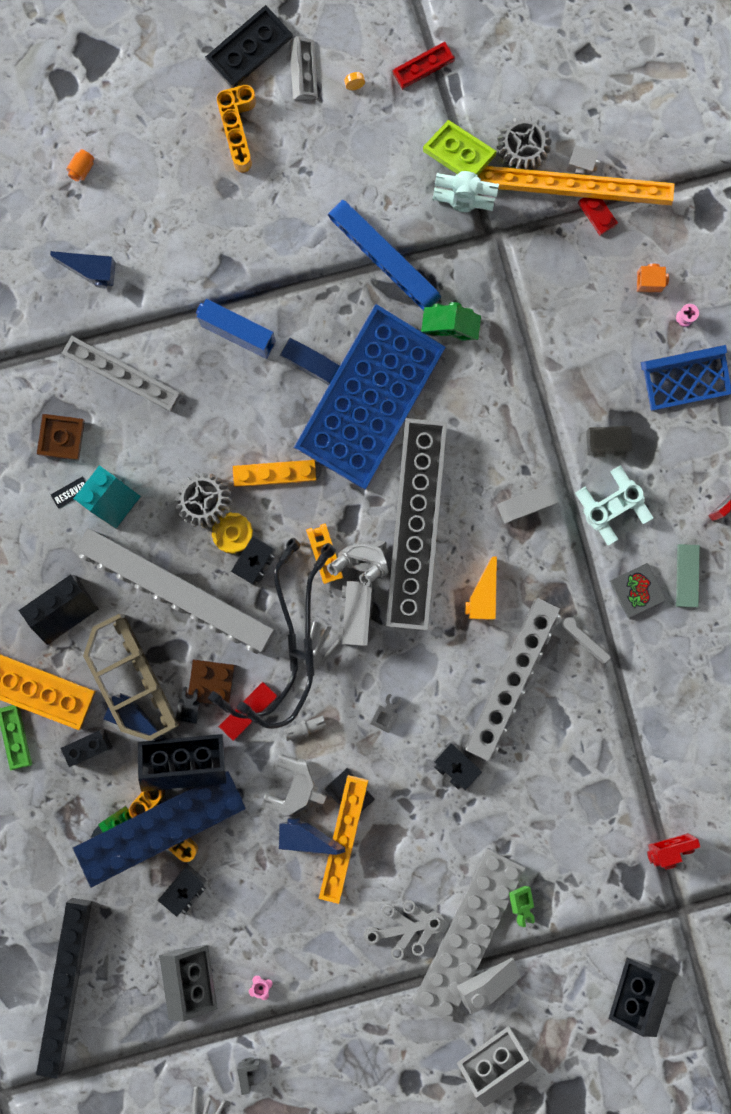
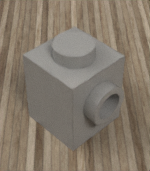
[566,145,600,176]

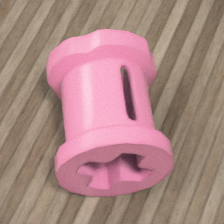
[676,304,699,327]

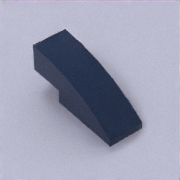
[279,338,340,386]

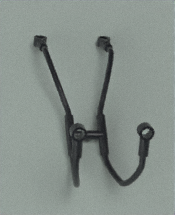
[207,538,336,729]

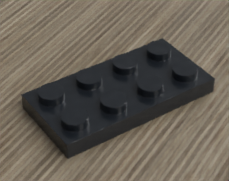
[205,5,293,88]

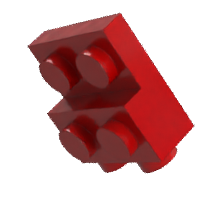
[647,833,700,869]

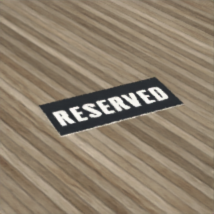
[50,476,86,509]

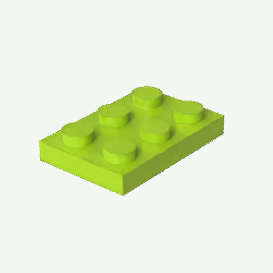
[423,120,496,176]

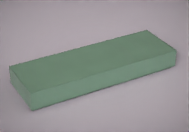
[676,544,700,607]

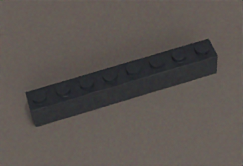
[36,898,92,1079]

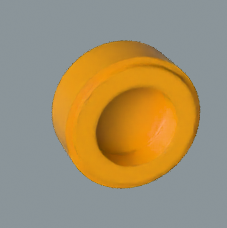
[344,72,365,90]

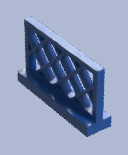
[640,345,731,410]

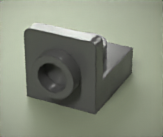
[237,1057,260,1095]

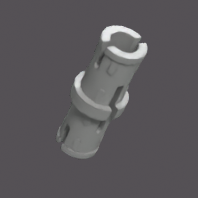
[283,715,327,741]

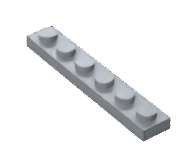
[61,336,181,412]

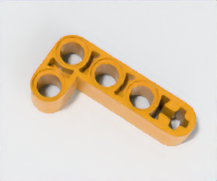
[217,85,256,173]
[129,790,198,862]

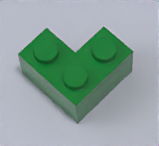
[421,302,481,341]

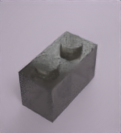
[586,426,632,458]

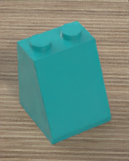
[73,465,141,529]

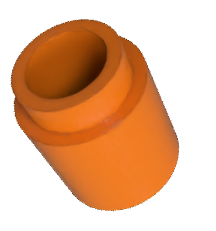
[66,149,95,182]

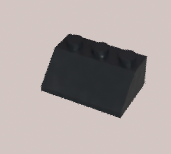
[18,574,99,645]
[608,957,675,1037]

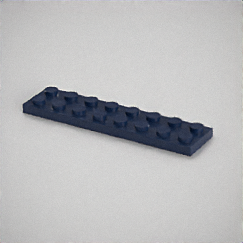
[72,771,246,888]

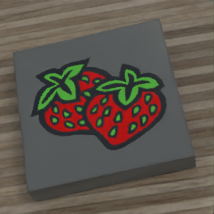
[610,563,666,618]

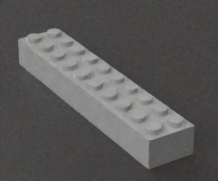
[385,418,447,631]
[76,528,276,654]

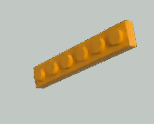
[318,775,369,904]

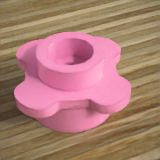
[249,975,273,1000]

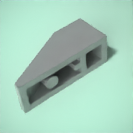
[456,958,521,1014]

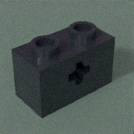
[231,536,276,585]
[61,729,112,767]
[433,742,482,791]
[157,864,207,917]

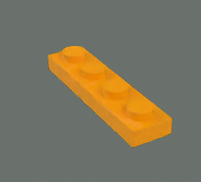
[232,460,316,487]

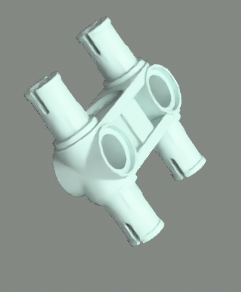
[432,171,499,212]
[575,465,653,545]

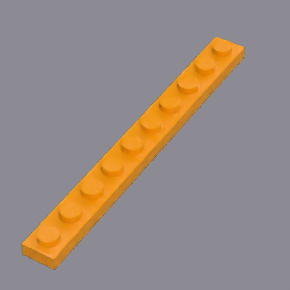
[478,166,675,206]

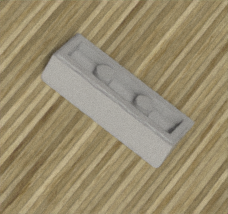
[289,36,318,100]

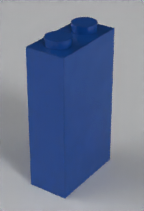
[196,299,276,359]

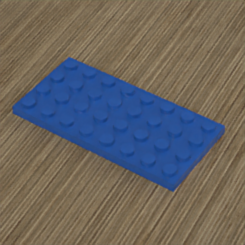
[293,304,446,489]

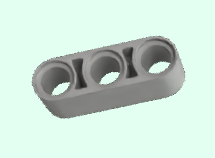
[497,483,560,524]

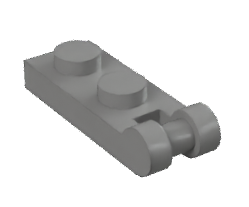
[561,617,611,663]

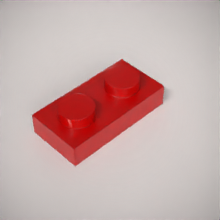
[578,197,618,236]

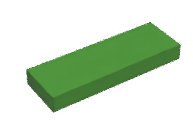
[0,705,32,770]

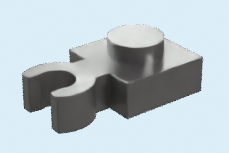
[370,693,402,733]

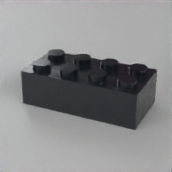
[138,734,227,792]

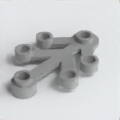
[364,900,445,961]

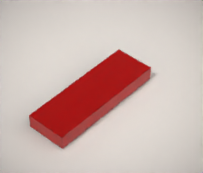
[392,41,455,90]
[218,682,277,741]

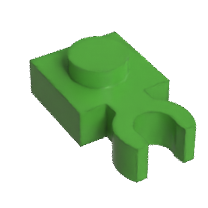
[509,886,535,927]

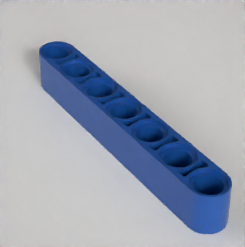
[327,200,442,311]

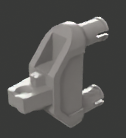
[327,540,388,586]
[261,754,327,817]

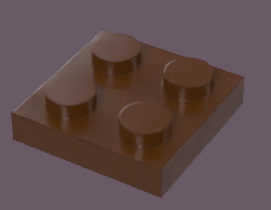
[37,414,85,461]
[188,659,235,705]

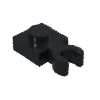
[176,687,200,724]

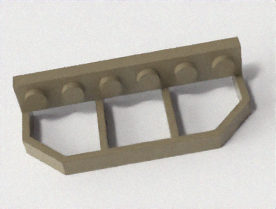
[83,614,180,741]

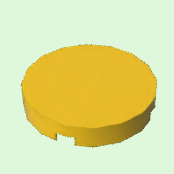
[212,512,253,554]

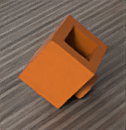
[637,264,669,292]

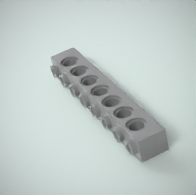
[464,598,561,761]

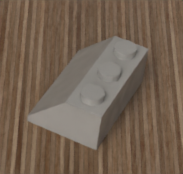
[338,581,372,646]
[457,1026,537,1107]

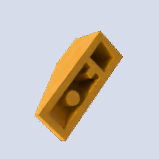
[465,556,497,620]

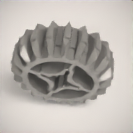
[496,115,552,170]
[175,472,232,528]

